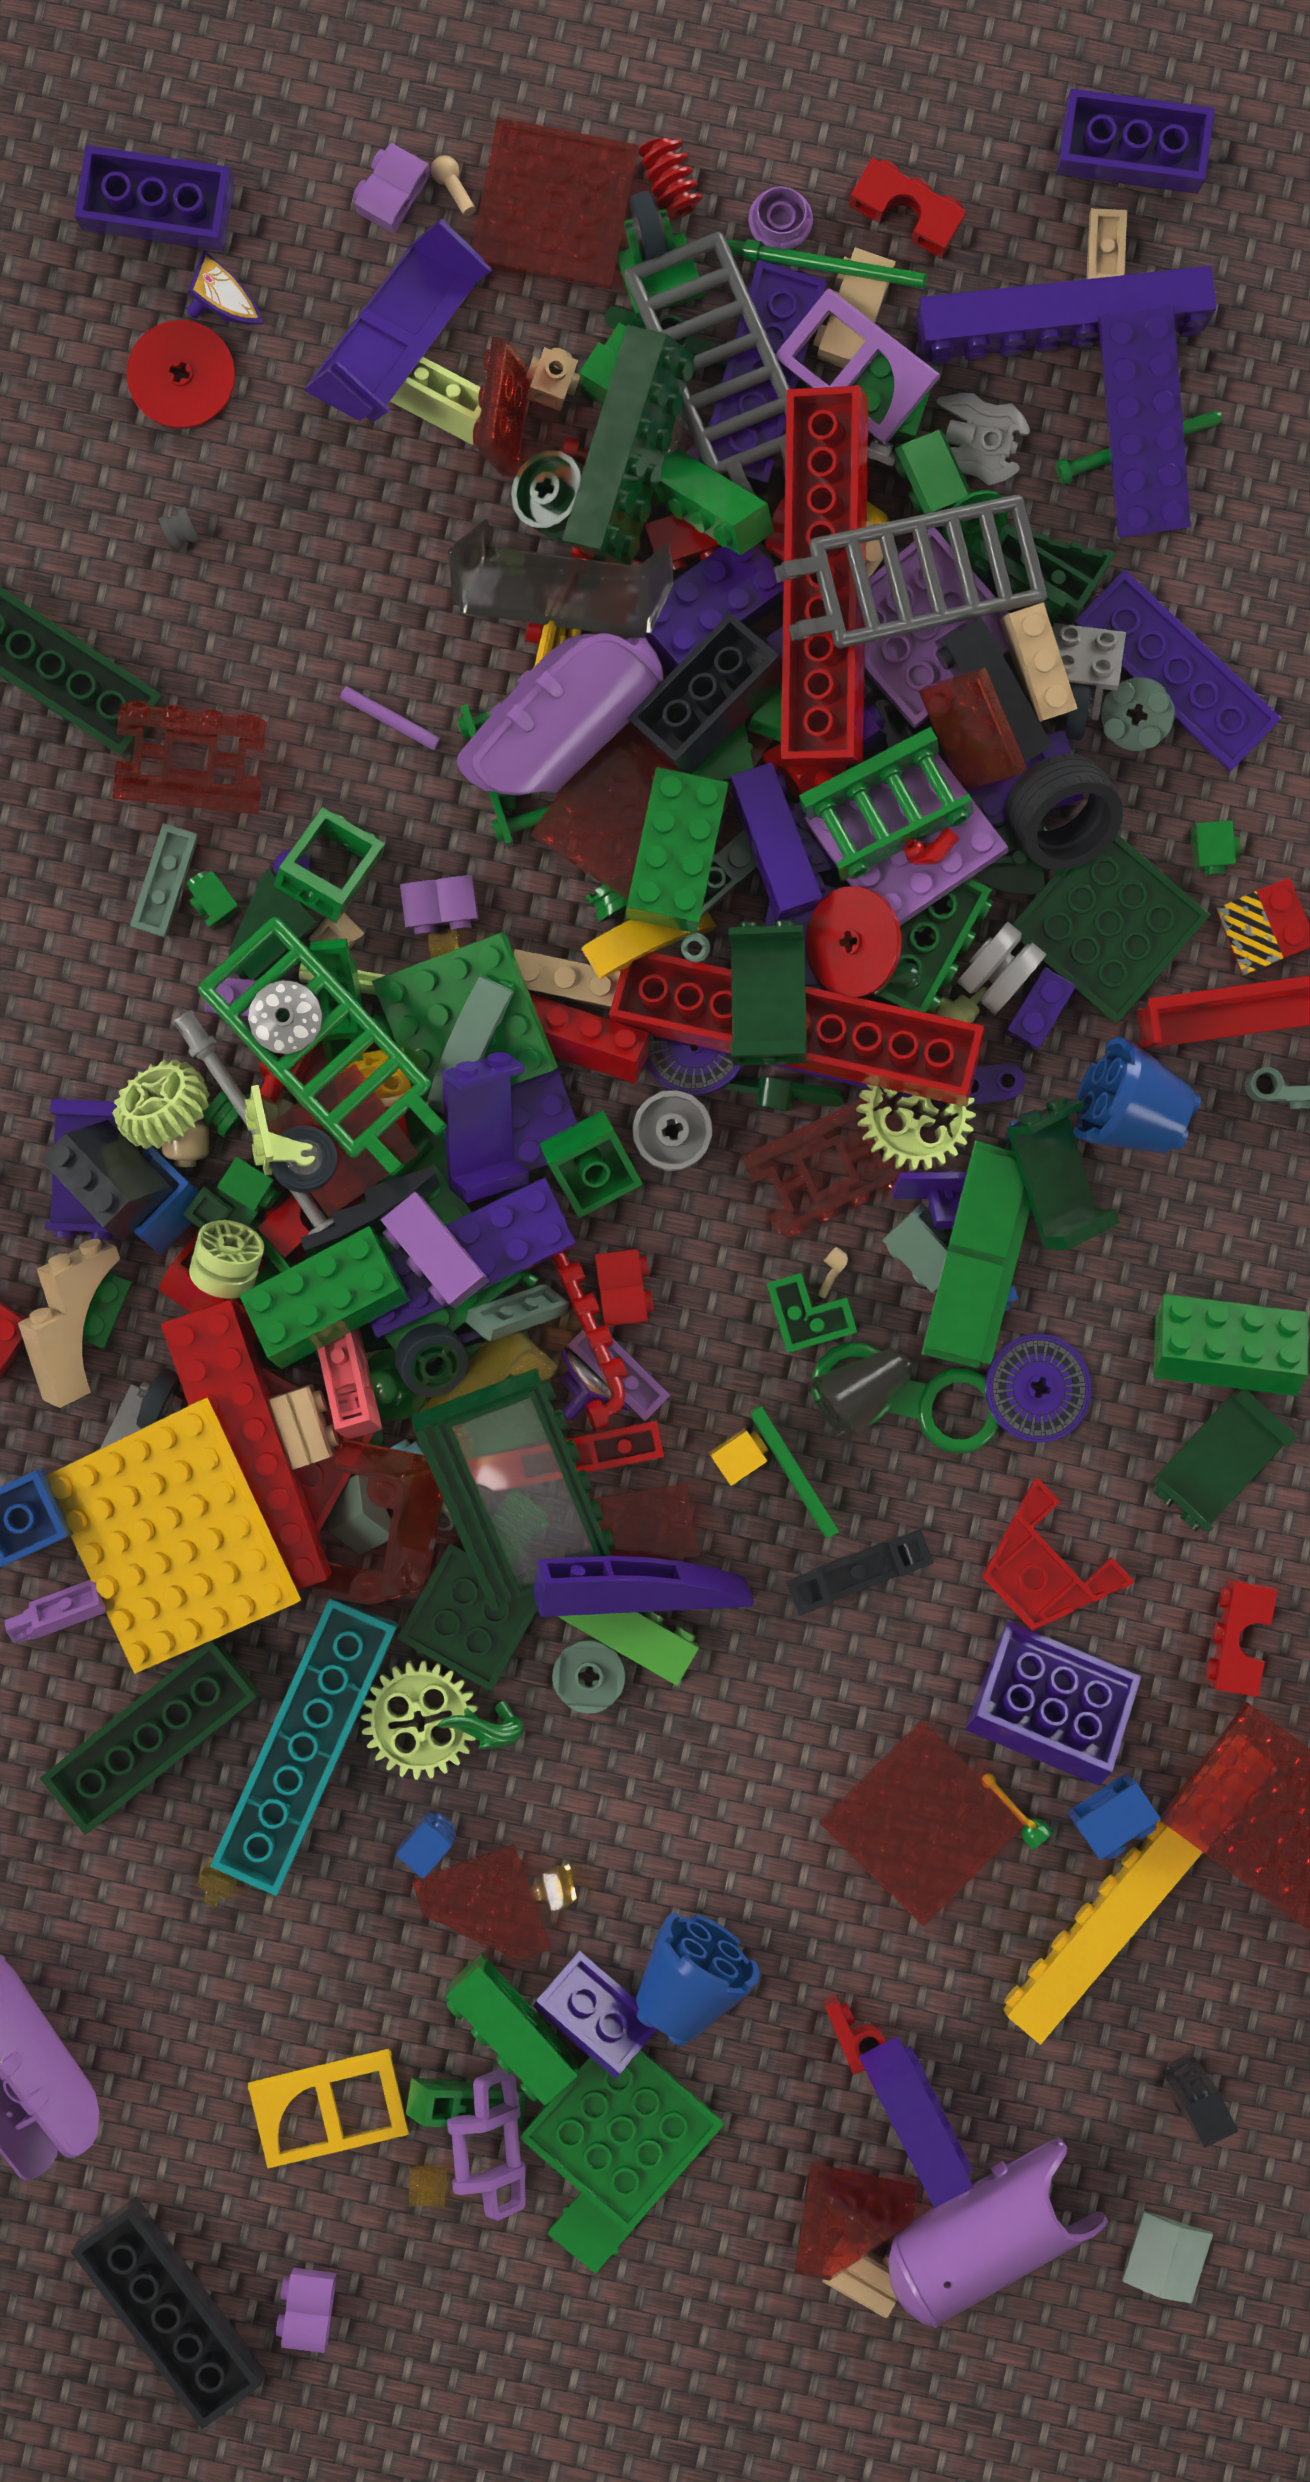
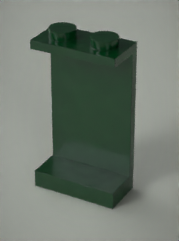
[729,921,807,1066]
[1007,1097,1120,1250]
[1150,1389,1298,1533]

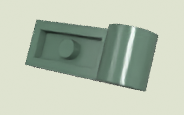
[1245,1067,1310,1109]

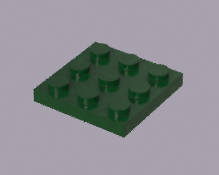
[396,1542,538,1691]

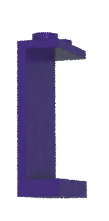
[442,1052,529,1203]
[45,1099,128,1240]

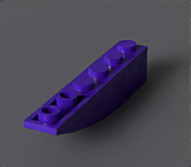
[533,1556,754,1617]

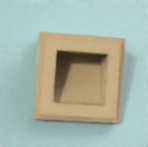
[308,913,364,949]

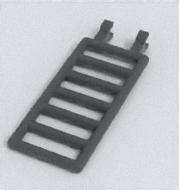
[624,232,790,495]
[774,495,1047,648]

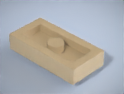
[1087,208,1127,279]

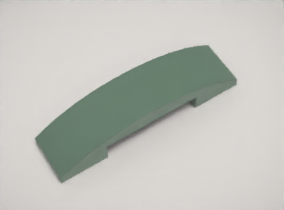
[427,975,514,1114]

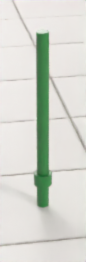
[726,239,927,289]

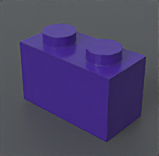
[1003,967,1076,1051]

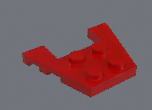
[981,1477,1135,1630]

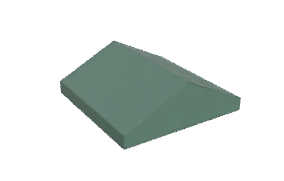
[327,1470,399,1555]
[1121,2210,1213,2304]

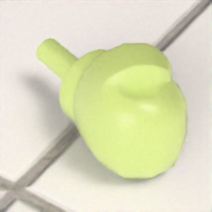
[936,987,987,1023]

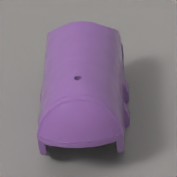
[456,633,664,796]
[0,1954,100,2180]
[888,2138,1108,2328]

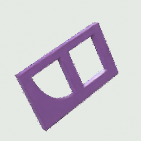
[775,288,940,445]

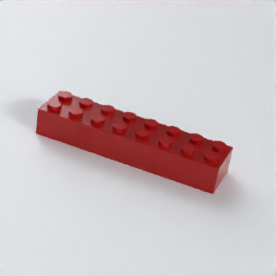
[160,1298,332,1590]

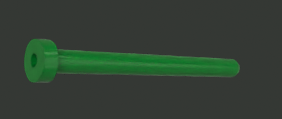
[1055,410,1222,485]

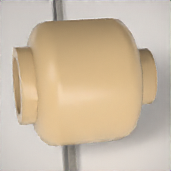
[162,1119,209,1167]

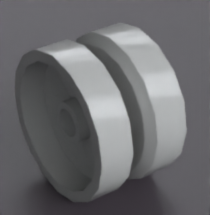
[956,922,1047,1015]
[633,1090,712,1172]

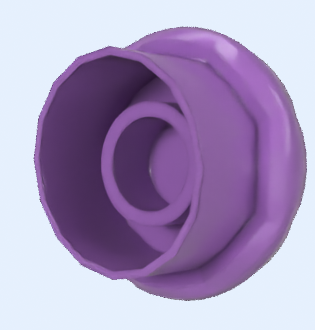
[748,186,813,250]

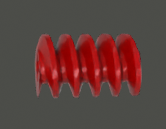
[638,137,703,222]

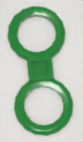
[811,1342,1000,1454]

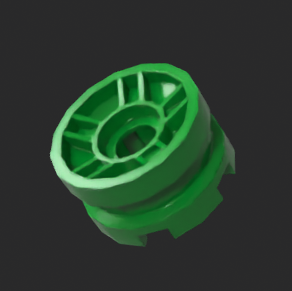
[586,873,632,923]
[202,1082,250,1138]

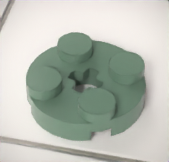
[1101,677,1175,751]
[552,1639,625,1714]

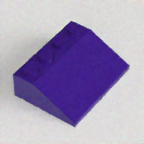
[965,1621,1141,1786]

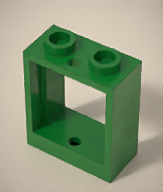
[274,807,385,923]

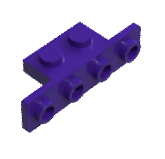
[892,1170,967,1229]

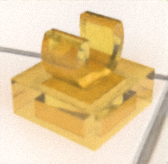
[196,1857,239,1907]
[531,1864,577,1910]
[409,2166,447,2207]

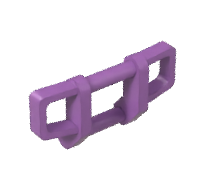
[447,2068,526,2221]

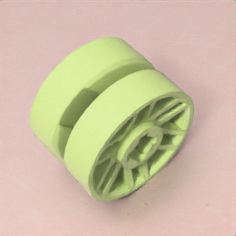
[189,1220,264,1299]

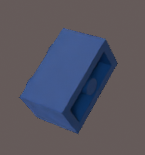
[396,1811,456,1879]

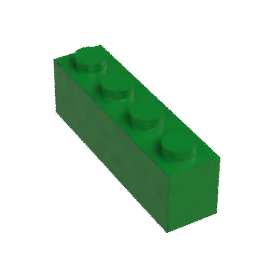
[651,448,774,555]

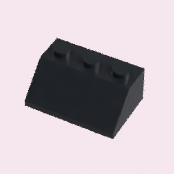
[40,1120,174,1241]

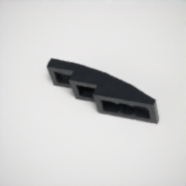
[300,1166,440,1258]

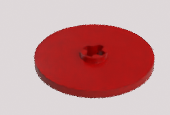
[127,320,235,429]
[806,886,902,997]

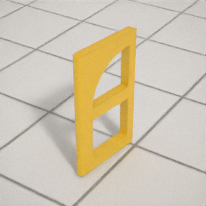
[248,2049,409,2168]

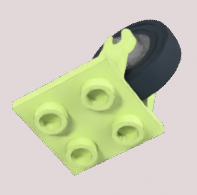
[244,1085,337,1193]

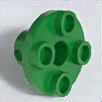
[367,1348,429,1420]

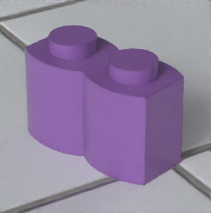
[353,143,430,234]
[400,875,479,936]
[276,2268,337,2353]

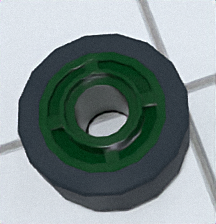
[395,1323,468,1397]

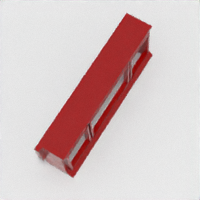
[1136,975,1310,1049]

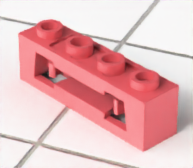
[318,1328,382,1440]

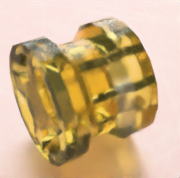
[428,929,460,958]

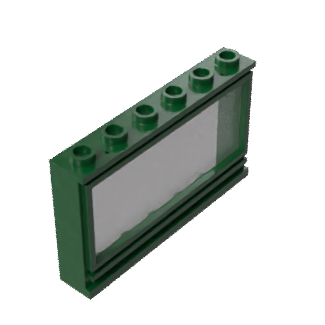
[411,1368,617,1612]

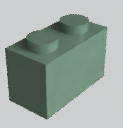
[882,1202,951,1293]

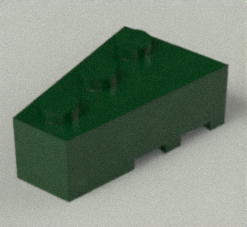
[998,524,1116,625]

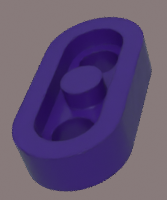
[969,1063,1025,1106]

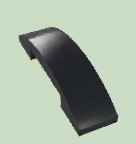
[786,1529,934,1616]

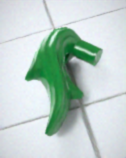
[437,1700,523,1750]

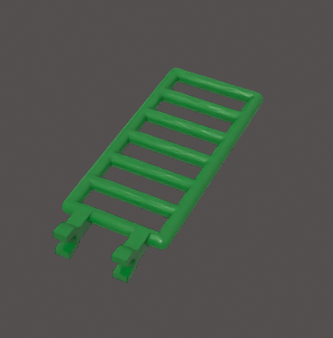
[198,917,448,1177]

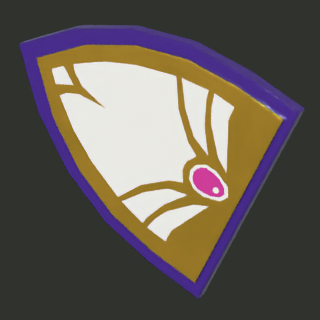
[186,250,264,325]
[561,1347,629,1421]

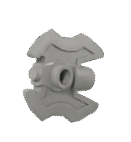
[936,393,1030,486]

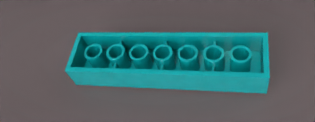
[210,1594,399,1896]

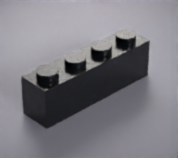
[934,617,1053,769]
[1162,2057,1239,2148]

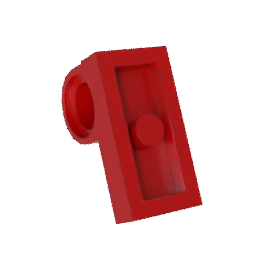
[823,1995,886,2075]

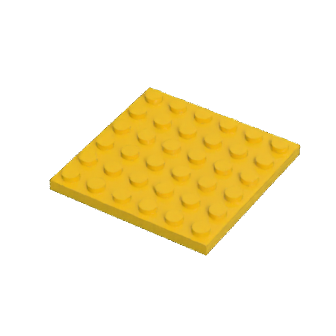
[46,1397,301,1674]

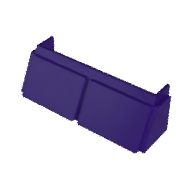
[304,219,492,422]

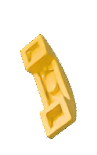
[582,912,717,979]

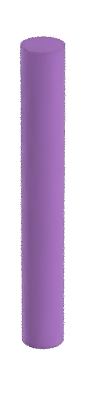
[340,686,441,750]

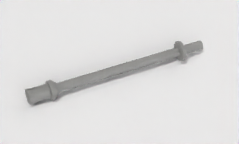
[172,1010,335,1235]

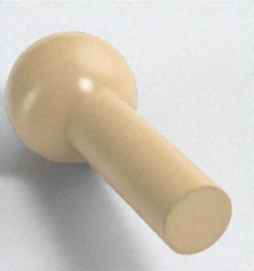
[431,155,476,217]

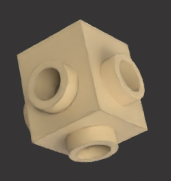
[526,347,580,411]

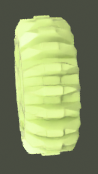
[112,1059,210,1149]

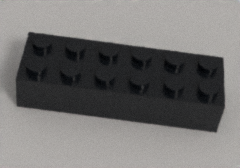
[71,2196,266,2429]

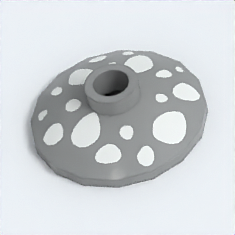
[248,980,322,1054]

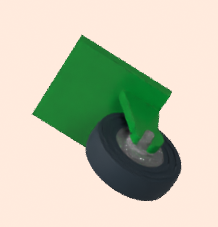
[615,191,705,318]

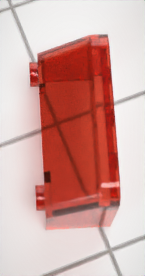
[312,1439,444,1605]

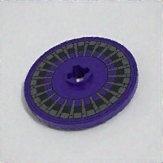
[646,1035,743,1096]
[985,1334,1091,1443]

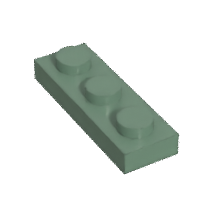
[130,823,199,938]
[465,1284,569,1341]

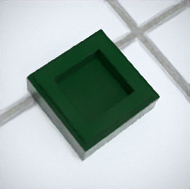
[183,1185,235,1229]

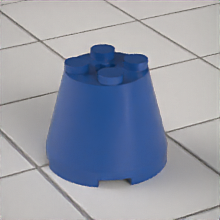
[1073,1037,1201,1154]
[636,1912,760,2046]

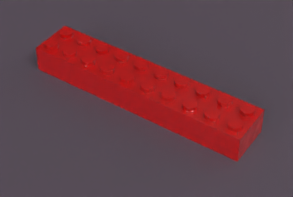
[781,385,868,766]
[609,952,984,1107]

